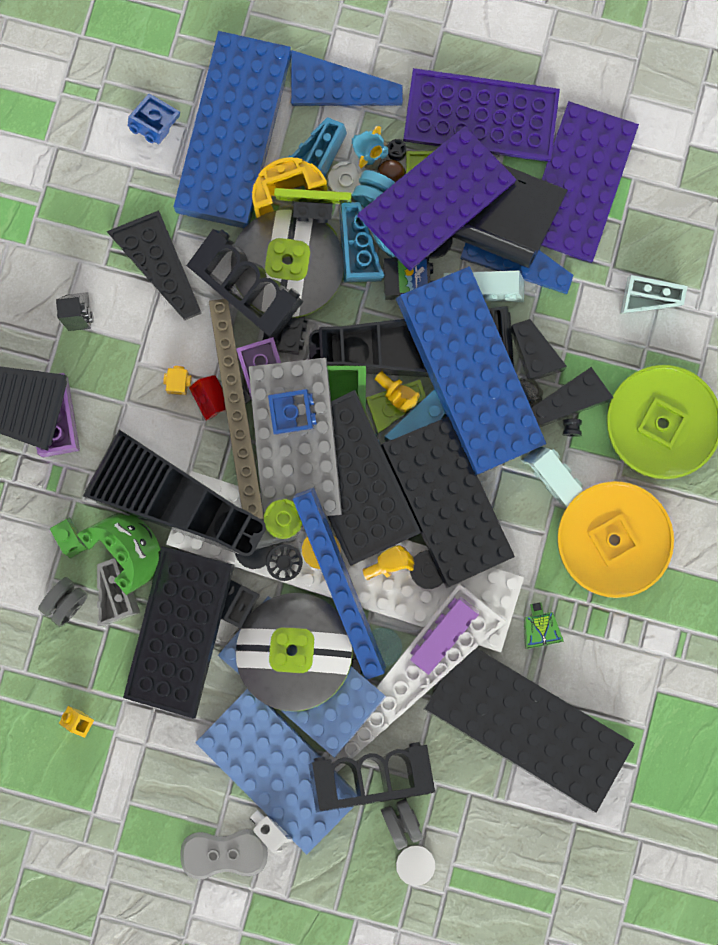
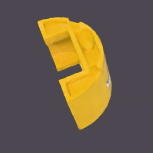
[252,157,327,218]

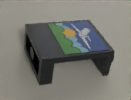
[383,257,433,300]

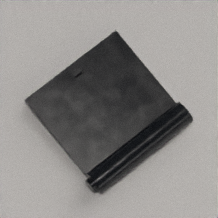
[451,164,568,268]

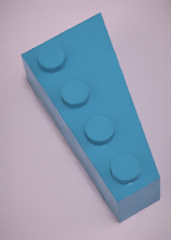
[339,202,384,283]
[384,389,445,442]

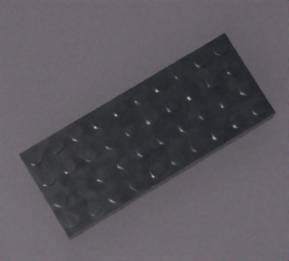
[423,648,635,813]

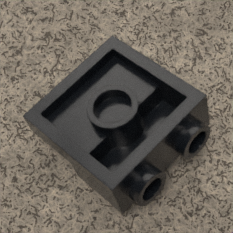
[293,201,333,223]
[262,316,308,355]

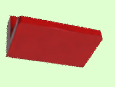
[189,375,226,420]

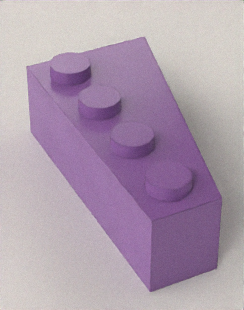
[410,596,479,675]

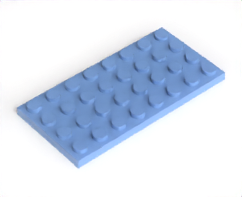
[218,596,386,758]
[195,689,357,855]

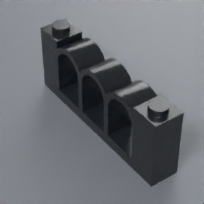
[186,229,304,338]
[308,742,435,813]

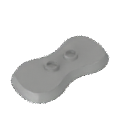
[180,829,268,880]

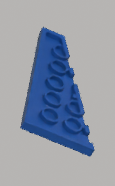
[291,50,403,106]
[460,243,574,294]

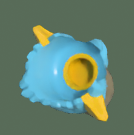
[351,126,389,170]

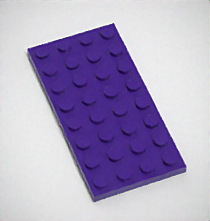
[403,68,560,162]
[541,101,639,263]
[357,126,517,271]

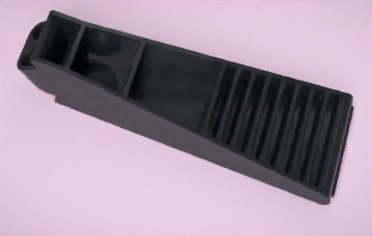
[309,306,514,377]
[0,366,67,451]
[83,429,266,556]

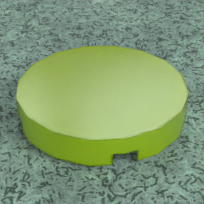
[264,499,302,539]

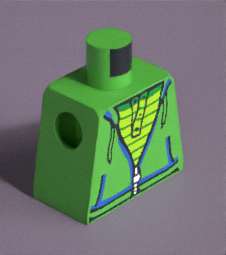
[50,517,87,559]
[524,602,564,649]

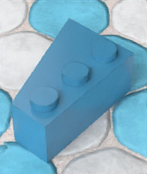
[288,117,347,177]

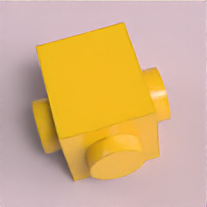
[163,366,192,396]
[59,706,94,738]

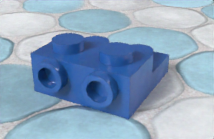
[128,93,180,144]
[268,389,317,435]

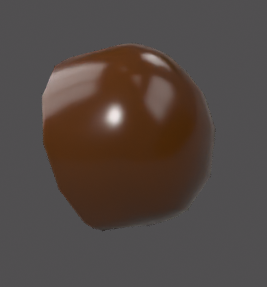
[377,160,406,183]

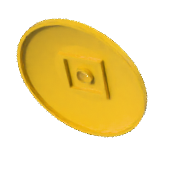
[557,481,674,598]

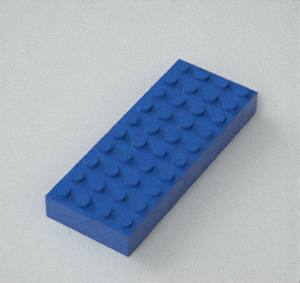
[173,31,291,229]
[396,266,546,475]

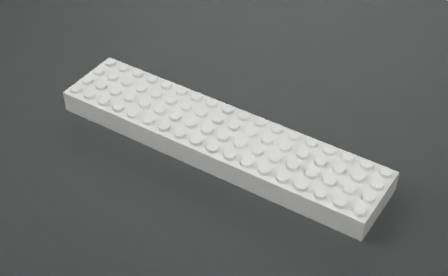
[166,471,524,652]

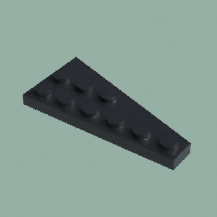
[107,210,202,321]

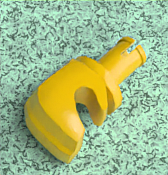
[374,371,420,413]
[362,545,414,580]

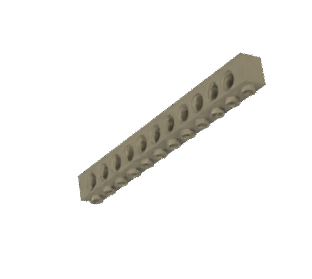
[209,298,264,521]

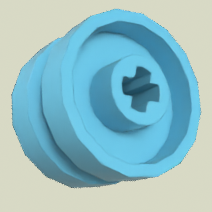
[352,170,395,208]

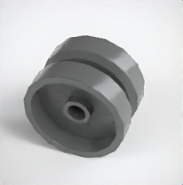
[38,577,88,627]
[381,798,424,850]

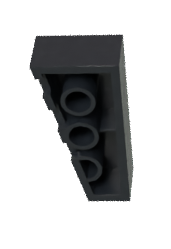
[531,367,613,427]

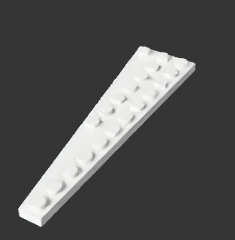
[321,584,506,772]

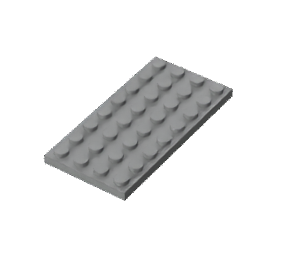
[249,358,342,516]

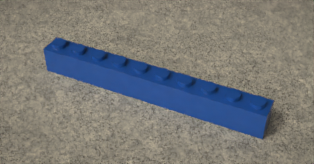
[293,487,386,680]

